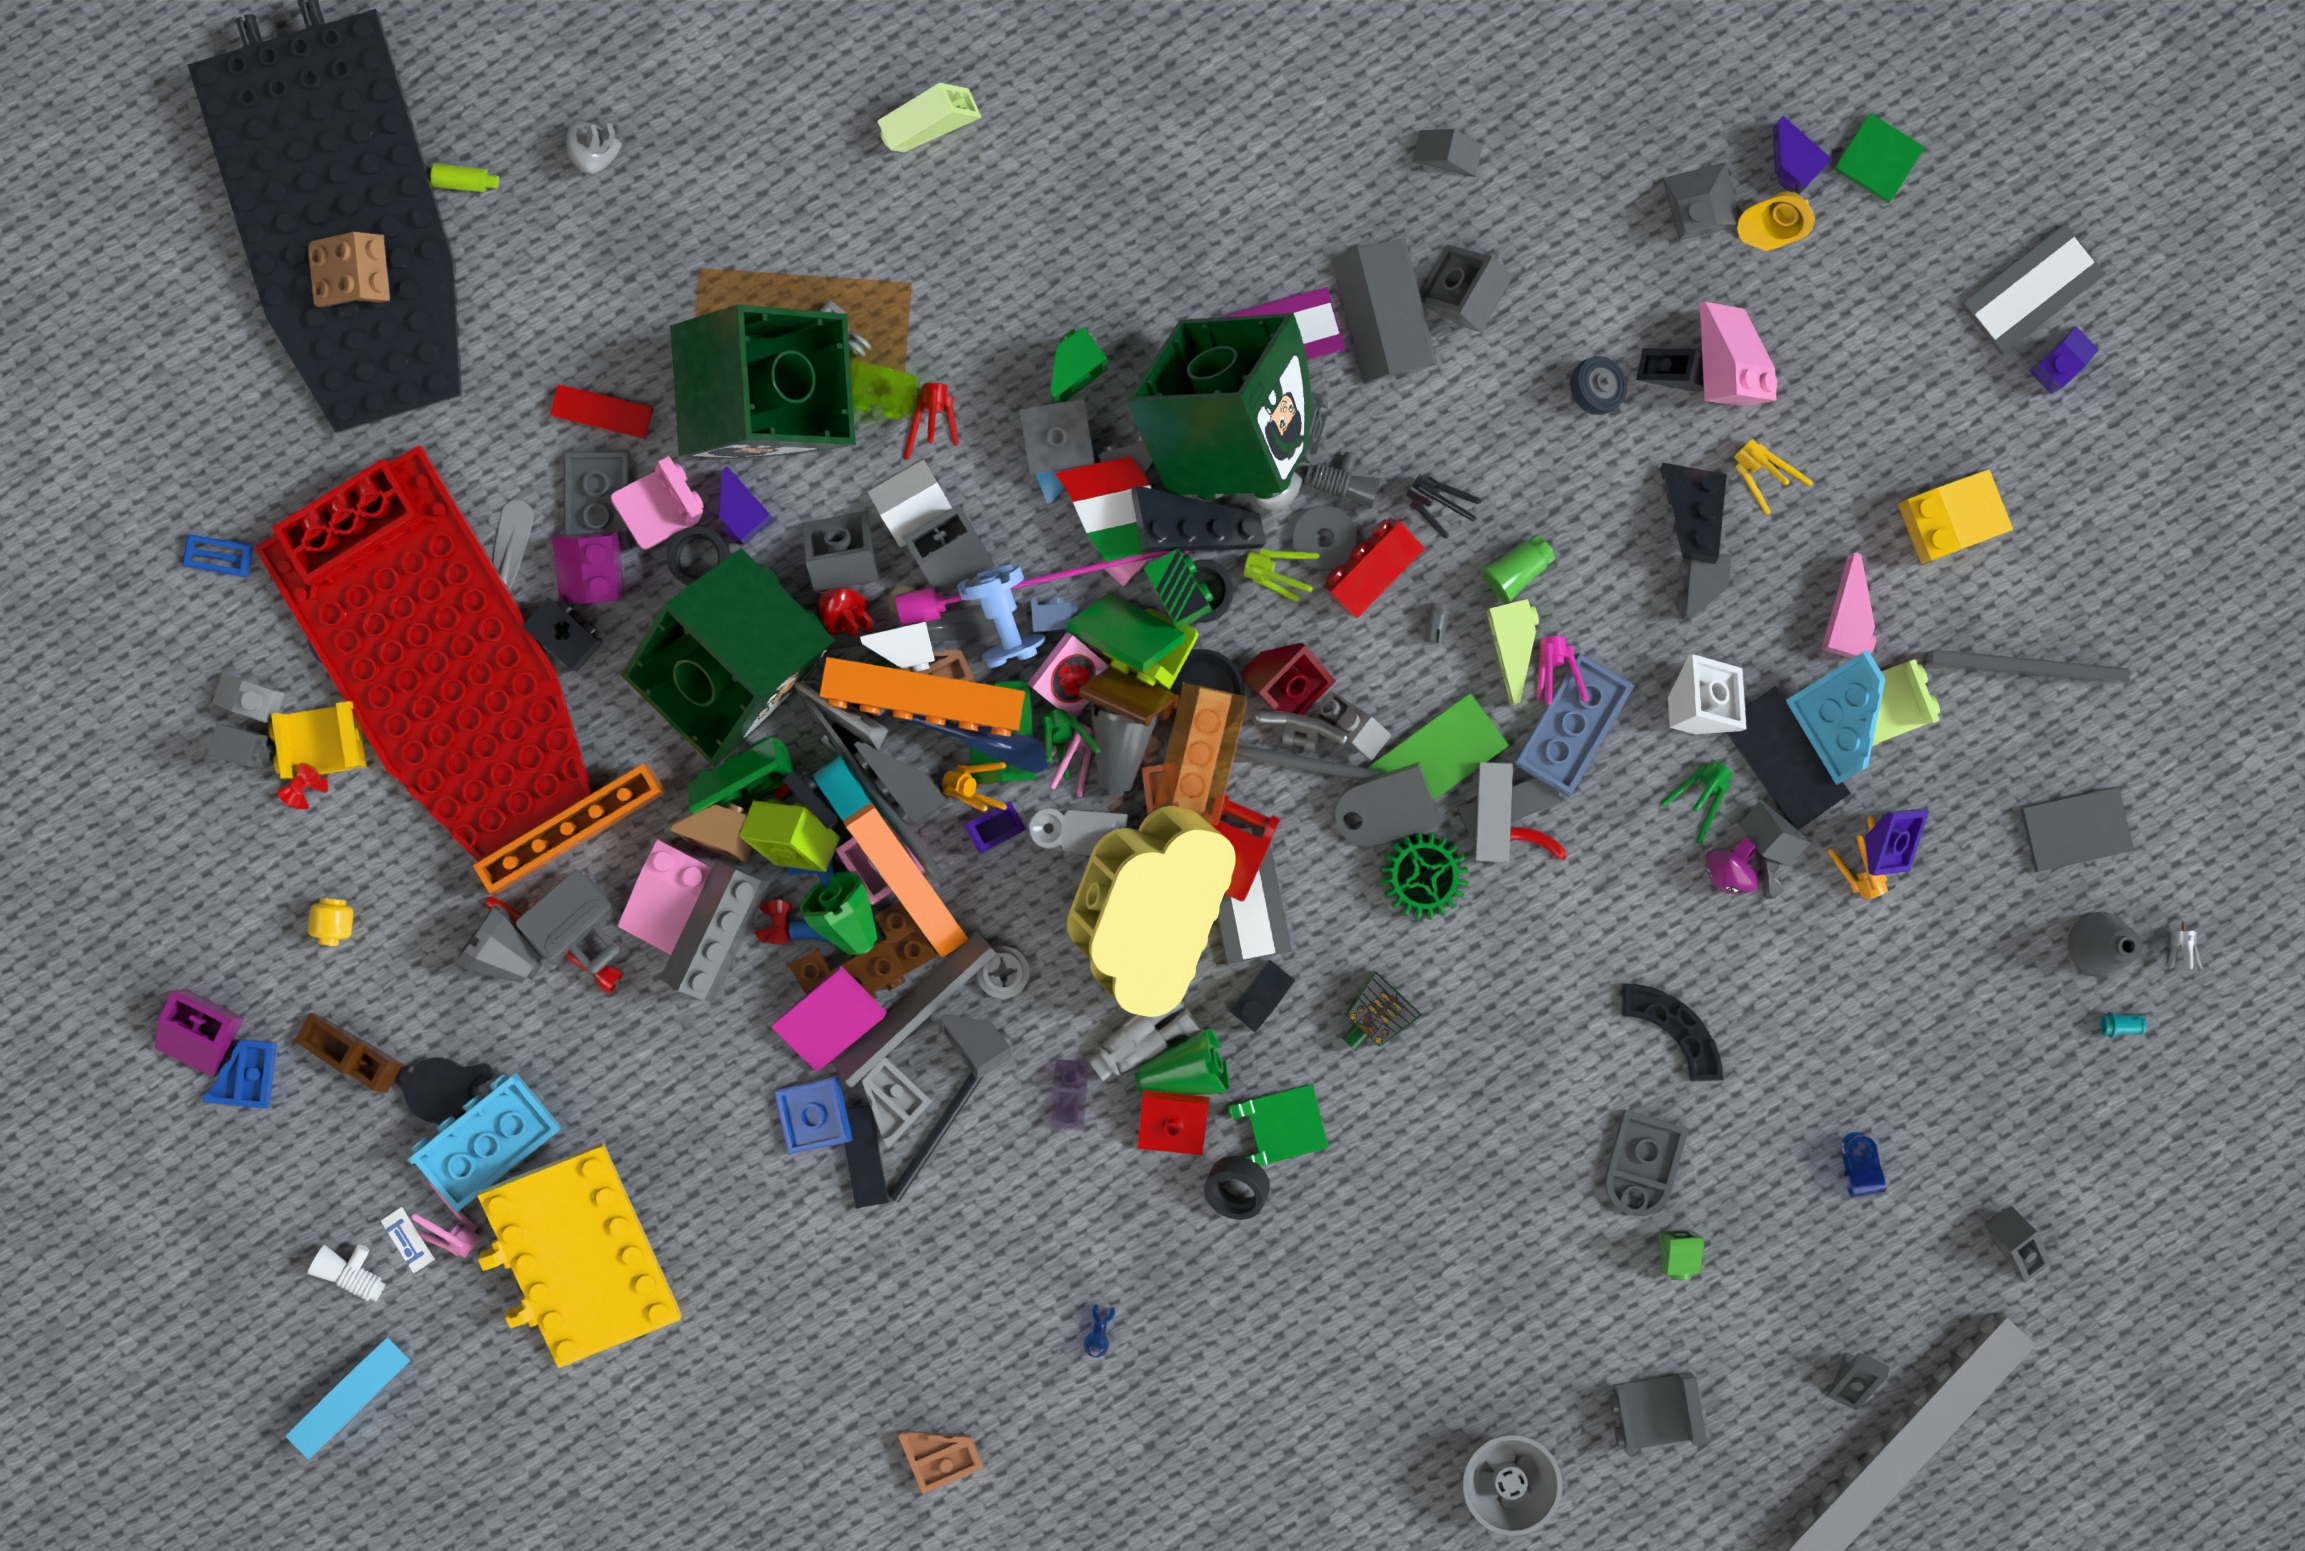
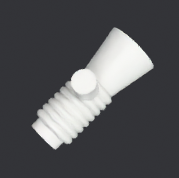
[307,1244,386,1302]

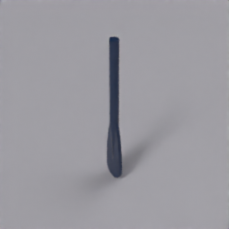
[888,710,1051,773]

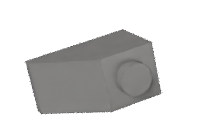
[212,673,285,723]

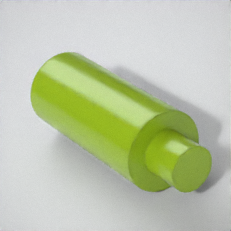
[431,163,499,193]

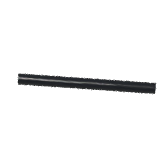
[888,1072,984,1203]

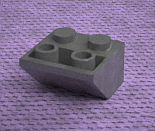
[903,505,995,596]

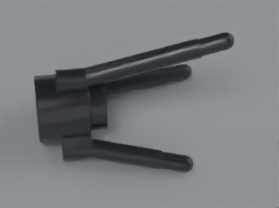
[1406,474,1481,539]

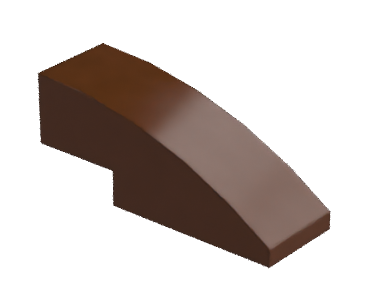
[294,1012,403,1093]

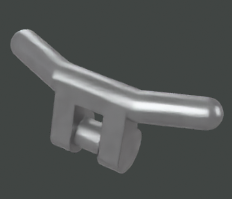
[1253,711,1348,753]

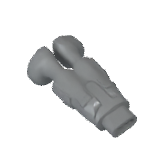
[1089,1000,1202,1081]

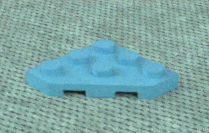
[1786,650,1886,785]

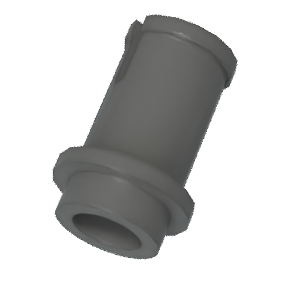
[1424,602,1451,644]

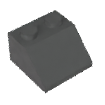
[1420,245,1513,332]
[804,511,879,593]

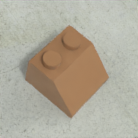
[670,803,753,864]

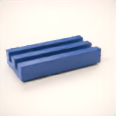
[182,534,254,578]

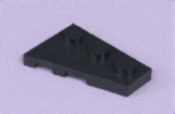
[1661,463,1727,564]
[783,771,838,830]

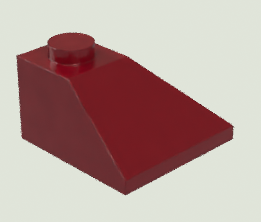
[1240,642,1336,716]

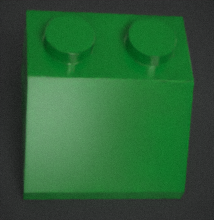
[1050,327,1108,404]

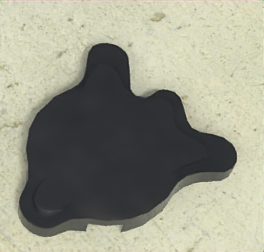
[395,1057,493,1125]

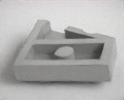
[861,1057,932,1148]

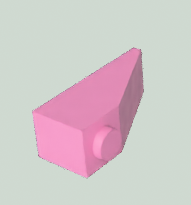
[1821,553,1876,659]

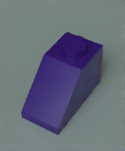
[1772,116,1832,194]
[2029,326,2099,394]
[719,466,774,544]

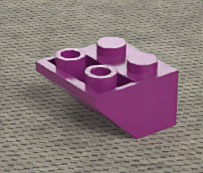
[155,989,244,1077]

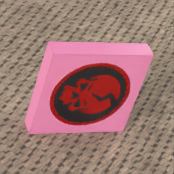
[1027,632,1110,717]

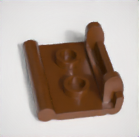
[1079,666,1179,726]

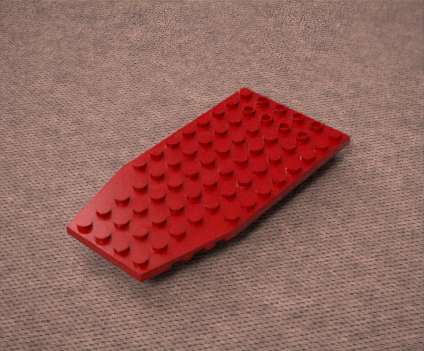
[254,445,594,862]

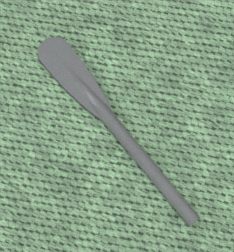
[493,500,534,591]

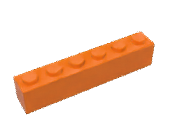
[820,657,1025,737]
[473,763,667,894]

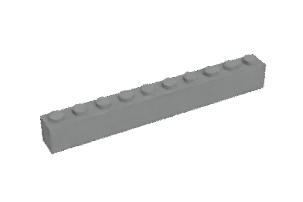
[1775,1313,2036,1551]

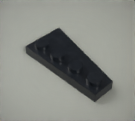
[1131,485,1266,552]

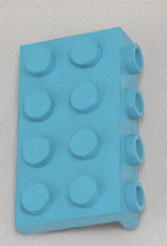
[407,1072,562,1213]

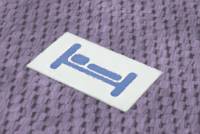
[381,1207,435,1273]

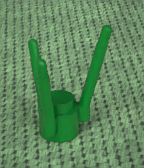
[1042,709,1100,779]
[1660,759,1733,844]

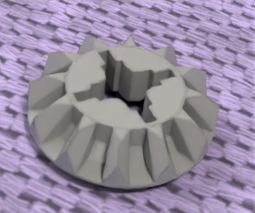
[977,946,1029,999]

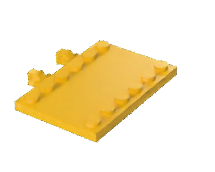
[477,1142,682,1368]

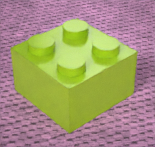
[739,799,840,872]

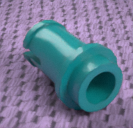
[2100,1012,2147,1038]

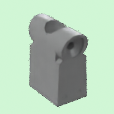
[1026,808,1128,856]

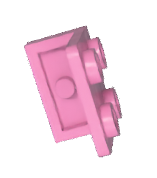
[611,456,704,550]

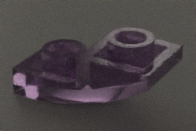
[1051,1059,1089,1131]

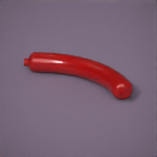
[1510,827,1567,861]

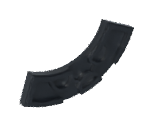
[1622,983,1724,1081]

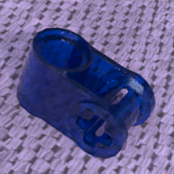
[1841,1132,1886,1198]

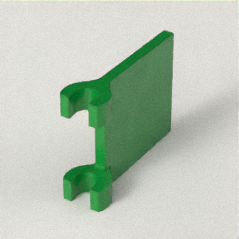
[1226,1084,1329,1167]

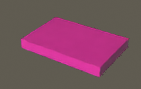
[771,966,887,1072]

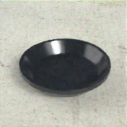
[1157,649,1245,737]

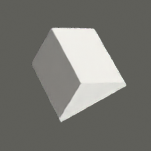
[868,459,952,548]

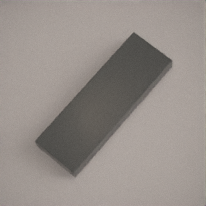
[1458,778,1562,839]

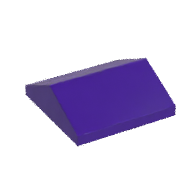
[1865,808,1929,876]

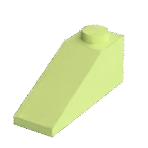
[1486,599,1539,706]

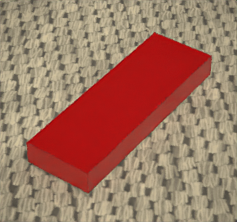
[550,384,654,440]

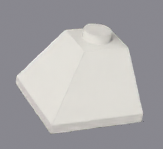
[860,622,935,672]
[1668,654,1746,734]

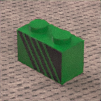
[1143,548,1213,629]

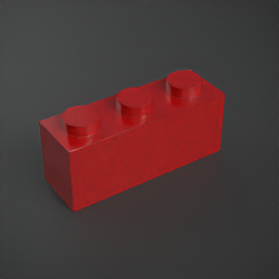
[1322,518,1426,619]

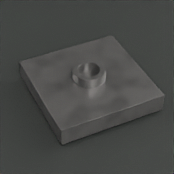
[1019,399,1095,475]

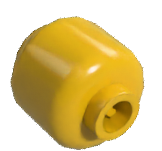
[308,898,354,946]

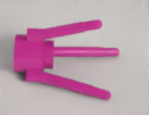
[1536,636,1589,706]

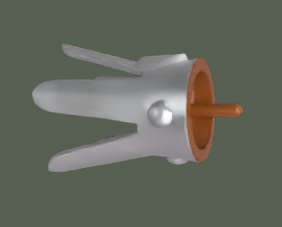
[2168,921,2203,970]

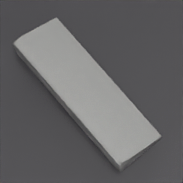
[795,680,888,750]

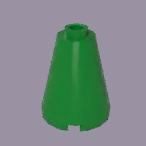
[1135,1029,1230,1095]

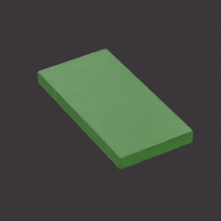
[1367,693,1509,800]

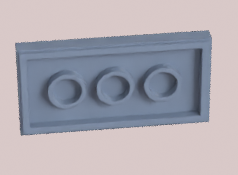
[1512,652,1635,798]

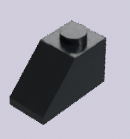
[1636,348,1704,391]
[1229,960,1295,1033]

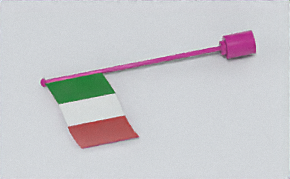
[895,456,1189,627]

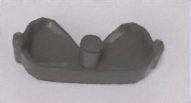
[1757,856,1783,899]

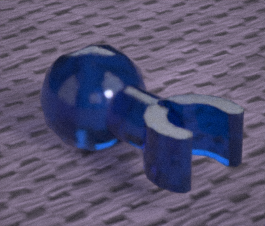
[1083,1304,1115,1358]

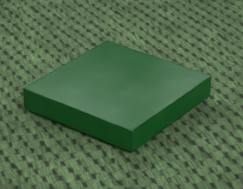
[1834,113,1925,204]

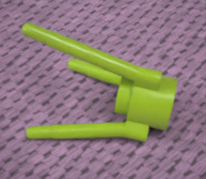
[1244,548,1319,602]

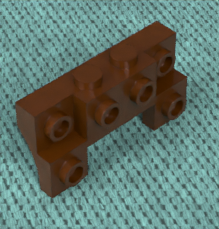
[789,901,938,999]

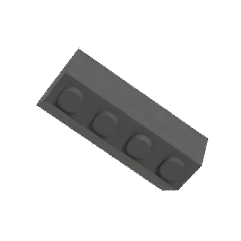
[660,859,771,1001]

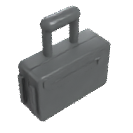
[516,870,620,974]

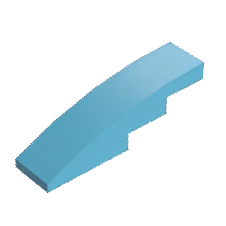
[285,1337,410,1460]

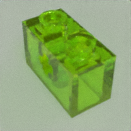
[851,359,921,421]

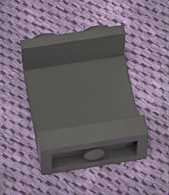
[1609,1372,1708,1456]

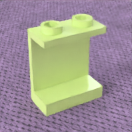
[1872,659,1940,746]

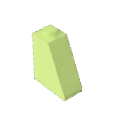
[878,83,982,152]

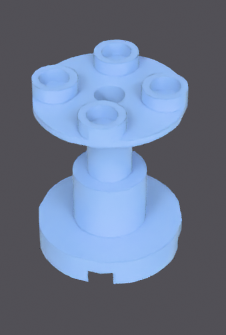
[957,564,1045,668]

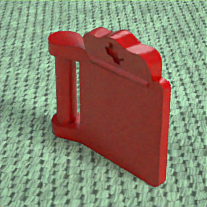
[1210,793,1281,902]

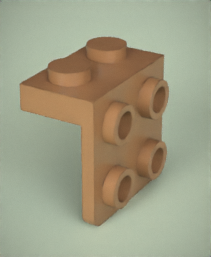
[308,232,390,307]

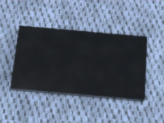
[1726,686,1851,830]

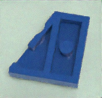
[203,1039,277,1109]

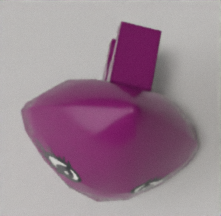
[1706,837,1758,894]

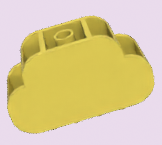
[1067,806,1235,1017]

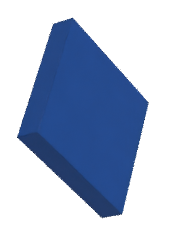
[774,1076,853,1155]

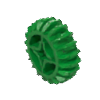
[1380,832,1468,920]

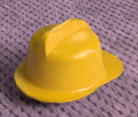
[1737,191,1815,251]

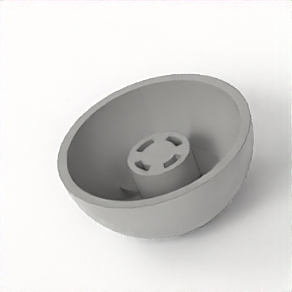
[1463,1434,1562,1536]

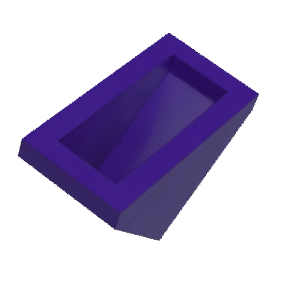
[963,801,1026,855]

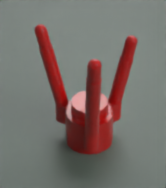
[904,383,959,460]

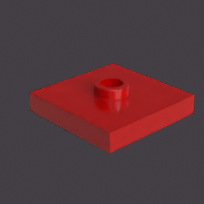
[1137,1090,1209,1155]

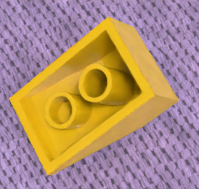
[1898,469,2013,565]

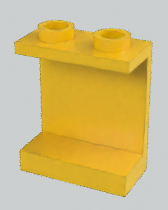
[269,701,367,780]

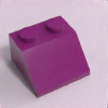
[552,531,625,604]

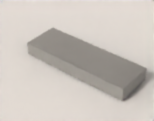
[1475,762,1513,862]

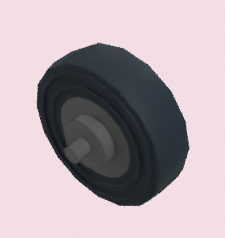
[1570,356,1627,415]

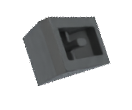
[1412,129,1483,177]
[1738,799,1811,866]

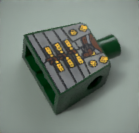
[1342,970,1422,1051]

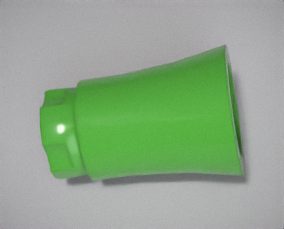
[1480,534,1555,604]

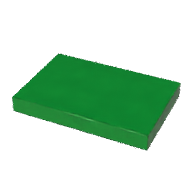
[1067,593,1185,672]

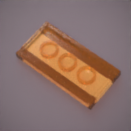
[1153,682,1248,826]

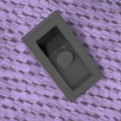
[1827,1352,1889,1411]

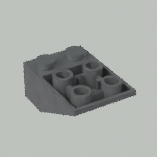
[854,742,950,825]

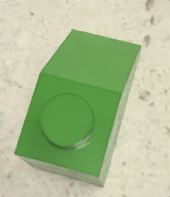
[1659,1230,1704,1280]

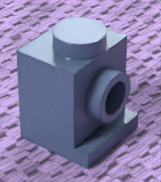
[1031,598,1078,634]

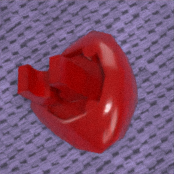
[816,587,873,636]

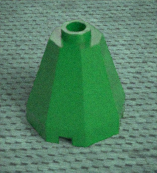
[799,871,877,955]

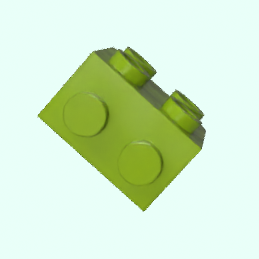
[1102,608,1199,689]

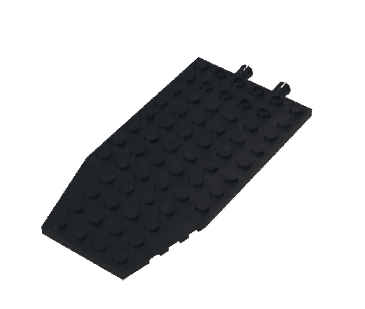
[187,0,462,433]

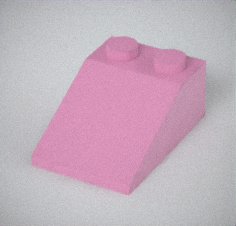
[1700,302,1777,406]
[618,839,713,955]

